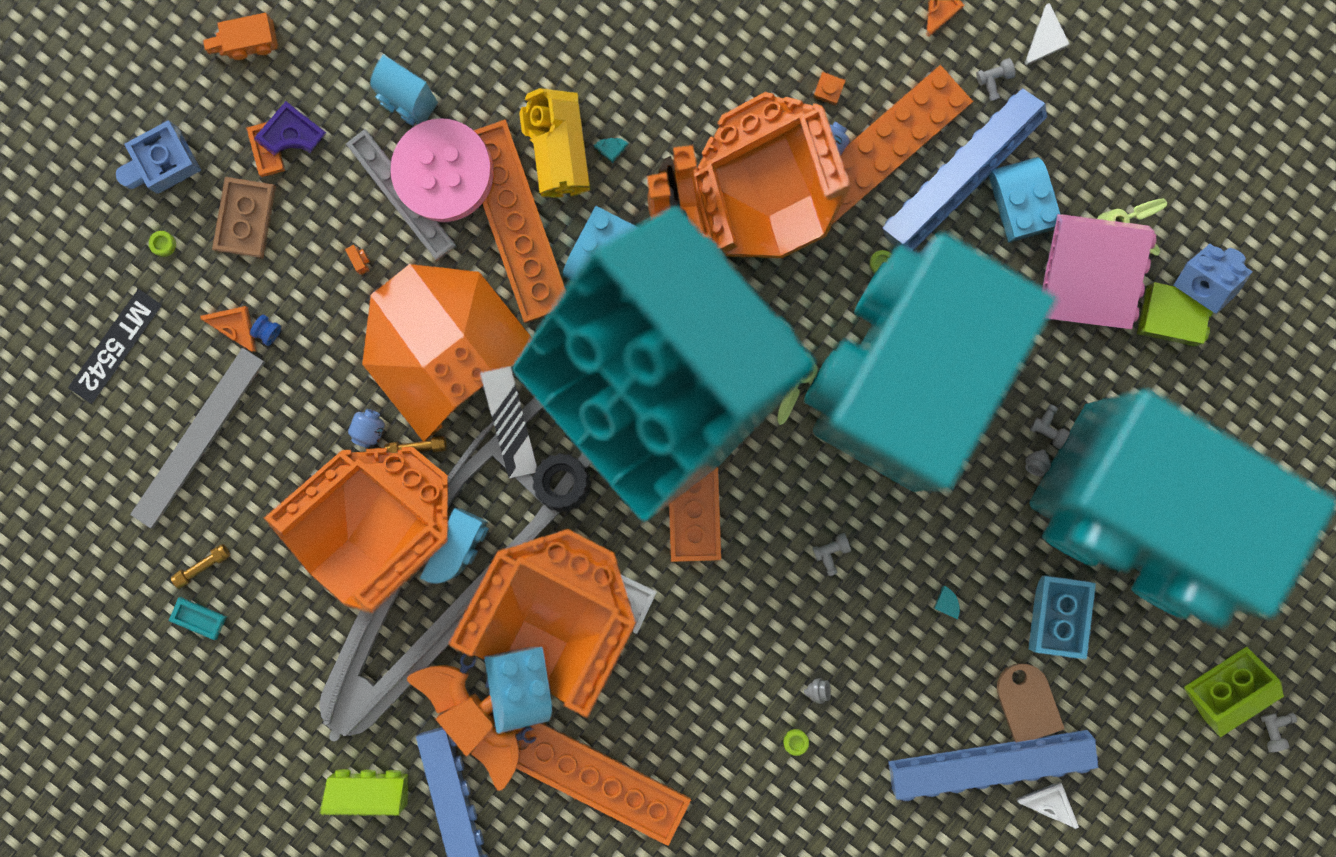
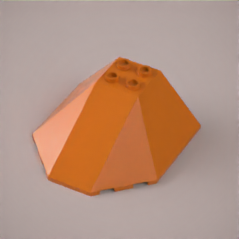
[694,92,851,258]
[362,264,532,441]
[264,447,448,613]
[449,529,636,717]

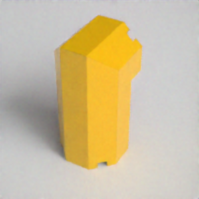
[519,88,591,198]

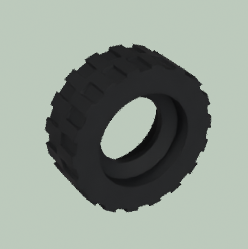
[532,453,591,512]

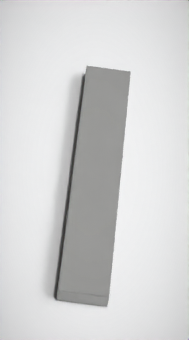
[346,129,457,261]

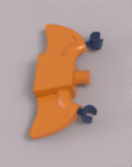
[407,654,536,791]

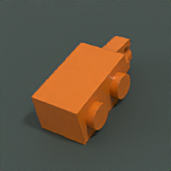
[203,13,278,60]

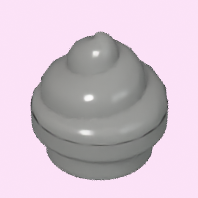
[1025,450,1051,476]
[804,678,831,704]

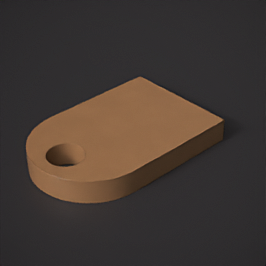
[997,663,1065,742]

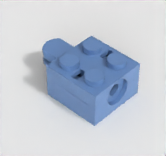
[116,120,201,194]
[1174,244,1253,314]

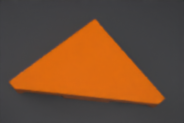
[926,0,965,37]
[200,306,257,353]

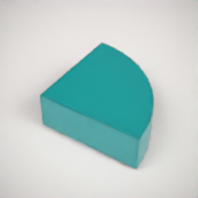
[594,138,629,163]
[933,586,960,619]

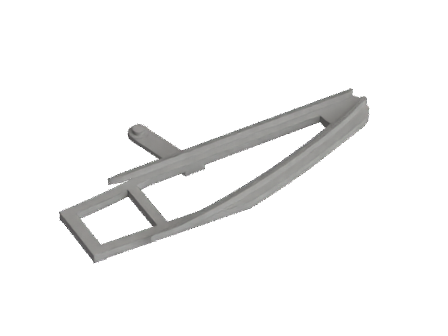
[319,397,592,741]

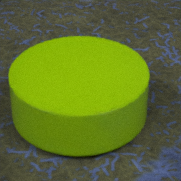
[149,231,176,257]
[869,250,891,274]
[783,729,809,756]

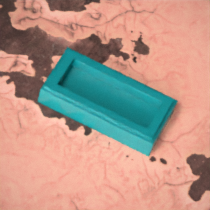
[169,597,227,640]

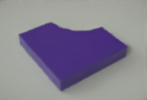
[254,101,326,156]

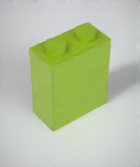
[1137,282,1213,346]

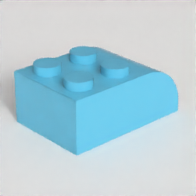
[370,55,438,126]
[989,157,1060,243]
[562,206,636,281]
[420,508,489,583]
[1028,576,1096,659]
[484,646,552,733]

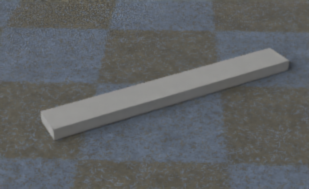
[130,348,265,528]

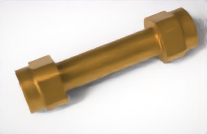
[384,436,447,453]
[171,544,231,589]

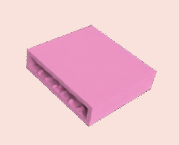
[1042,214,1156,329]

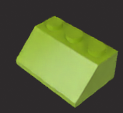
[1184,647,1284,738]
[321,769,408,815]

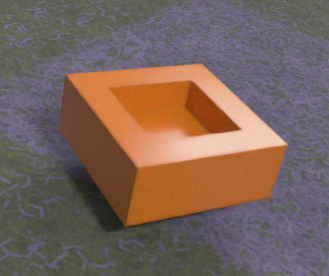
[813,72,846,106]
[345,245,370,275]

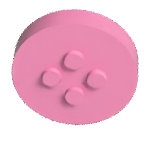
[391,118,494,222]

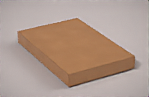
[212,177,276,259]

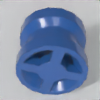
[250,314,282,346]

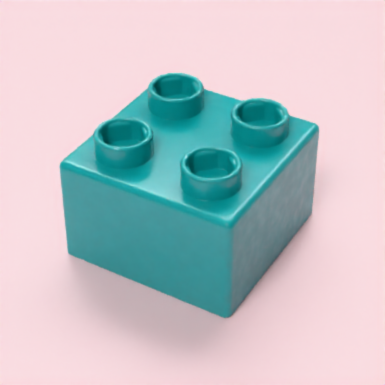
[513,207,815,521]
[804,234,1057,492]
[1030,390,1336,628]

